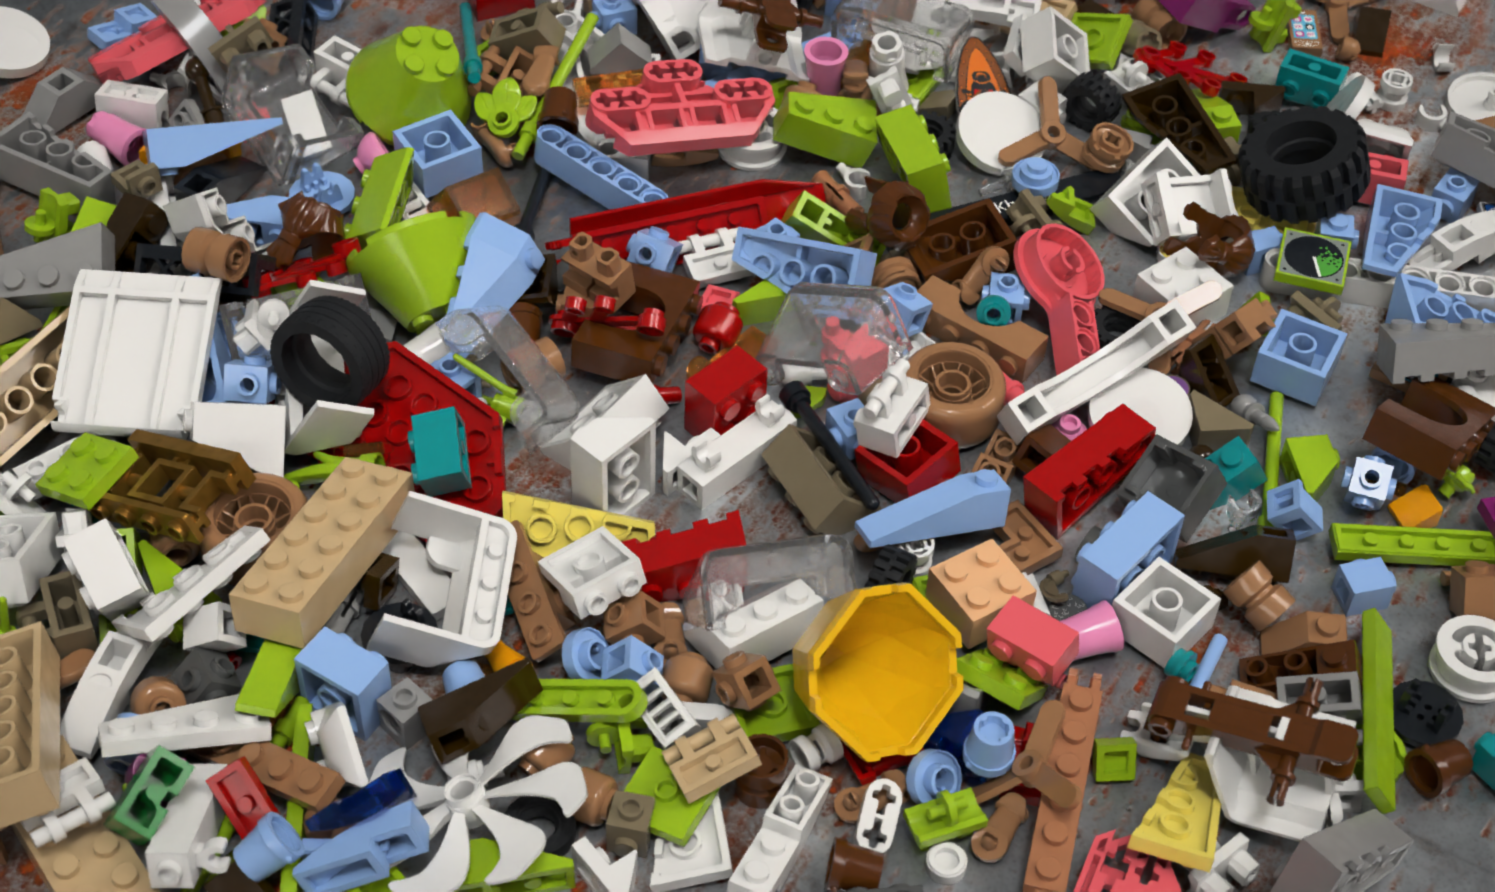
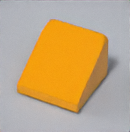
[1387,484,1443,528]

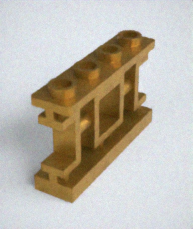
[88,429,257,544]

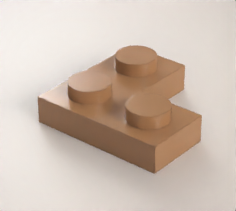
[992,499,1063,575]

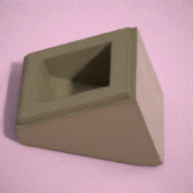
[917,89,956,121]

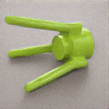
[453,353,526,427]

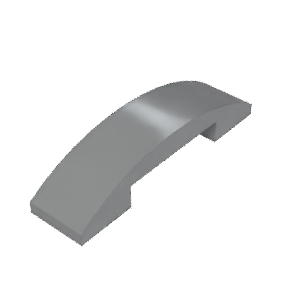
[152,0,256,106]

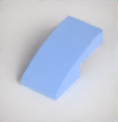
[87,3,157,50]

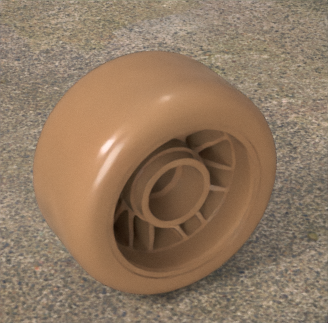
[906,342,1006,449]
[199,473,308,586]

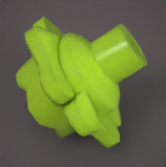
[1438,465,1476,499]

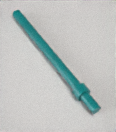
[459,2,483,84]

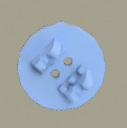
[289,162,355,214]

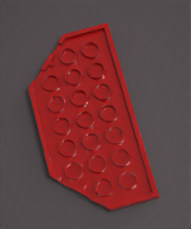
[267,341,506,544]

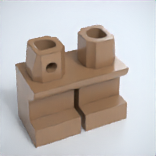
[561,231,636,313]
[1192,298,1278,360]

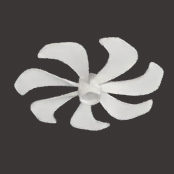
[355,715,588,892]

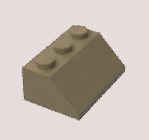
[761,424,882,537]

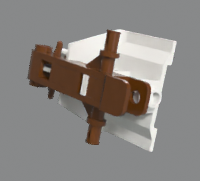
[697,0,824,82]
[1120,676,1359,842]

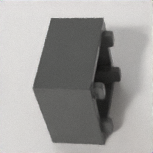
[1116,434,1227,543]

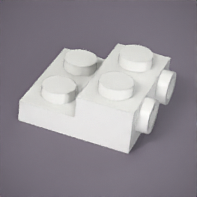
[537,526,647,619]

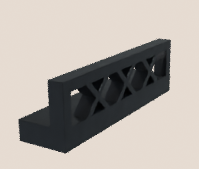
[260,0,318,95]
[134,243,276,297]

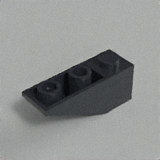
[173,156,267,204]

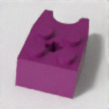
[1158,0,1256,33]

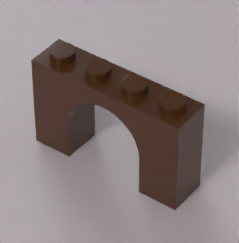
[571,261,703,384]
[1362,376,1495,481]

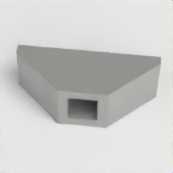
[22,67,103,133]

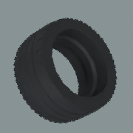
[270,295,390,408]

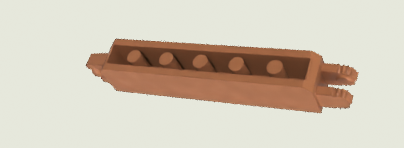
[1021,668,1103,892]

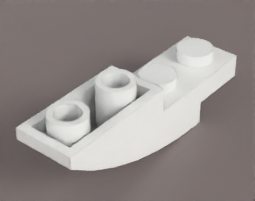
[914,0,1042,27]
[1406,210,1495,271]
[60,614,164,759]
[727,764,833,892]

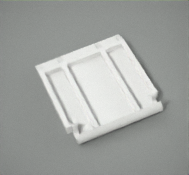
[50,269,223,440]

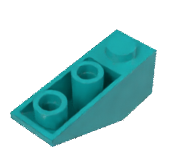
[1205,436,1268,510]

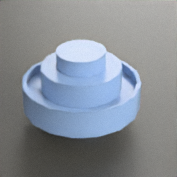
[1011,157,1060,198]
[561,627,609,679]
[906,748,962,805]

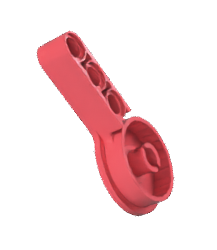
[1013,223,1105,376]

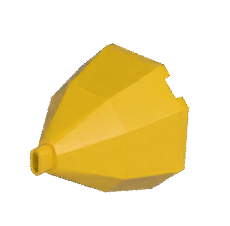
[792,582,964,762]

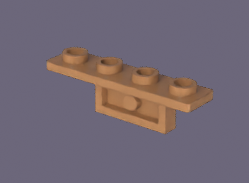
[508,520,577,662]

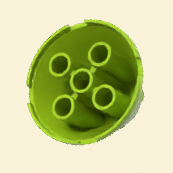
[345,26,472,146]
[346,211,476,336]

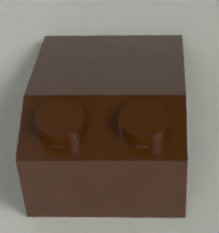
[906,198,1017,281]

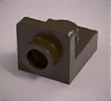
[361,552,400,611]

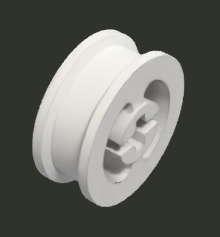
[719,107,787,171]
[1428,615,1495,704]

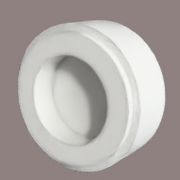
[925,842,968,885]

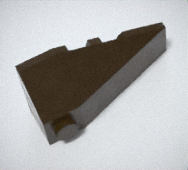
[1122,73,1237,175]

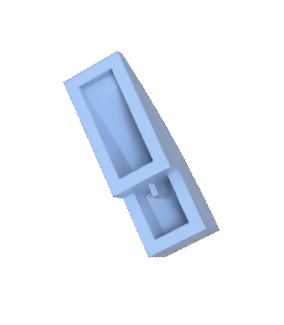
[292,800,430,892]

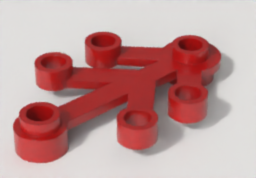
[1133,41,1248,97]
[242,237,362,299]
[548,295,667,338]

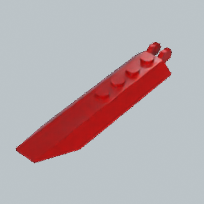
[545,179,827,265]

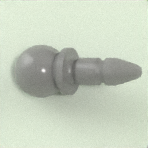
[1230,394,1280,432]

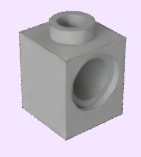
[376,677,433,750]

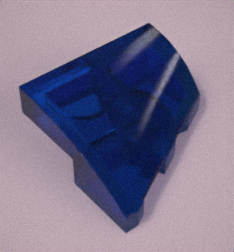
[304,768,417,831]

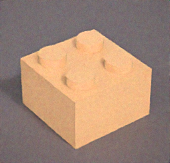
[925,539,1037,649]

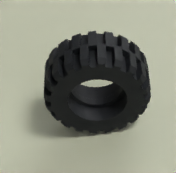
[1238,106,1371,224]

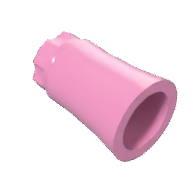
[804,37,848,96]
[86,111,146,166]
[1060,600,1124,662]

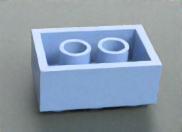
[1071,491,1185,609]

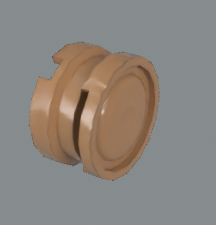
[1082,122,1134,173]
[871,257,922,296]

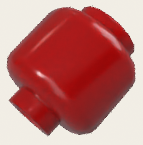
[692,301,743,355]

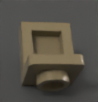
[110,159,163,198]
[606,790,655,859]

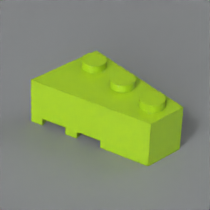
[773,92,878,168]
[875,104,952,213]

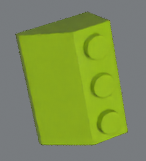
[344,147,414,250]

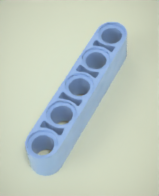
[534,124,669,210]

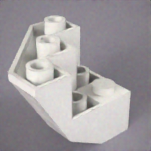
[632,0,708,60]
[163,187,278,269]

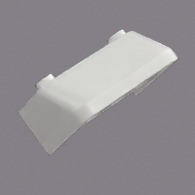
[275,280,374,455]
[366,490,517,667]

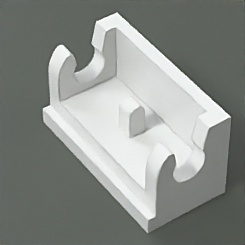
[94,80,169,129]

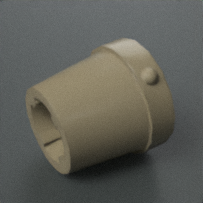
[1119,19,1162,58]

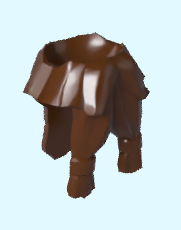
[844,176,931,252]
[266,191,345,277]
[1162,202,1256,279]

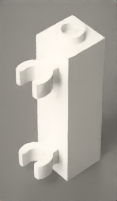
[677,394,797,510]
[145,764,231,888]

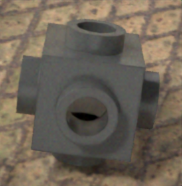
[173,646,243,705]

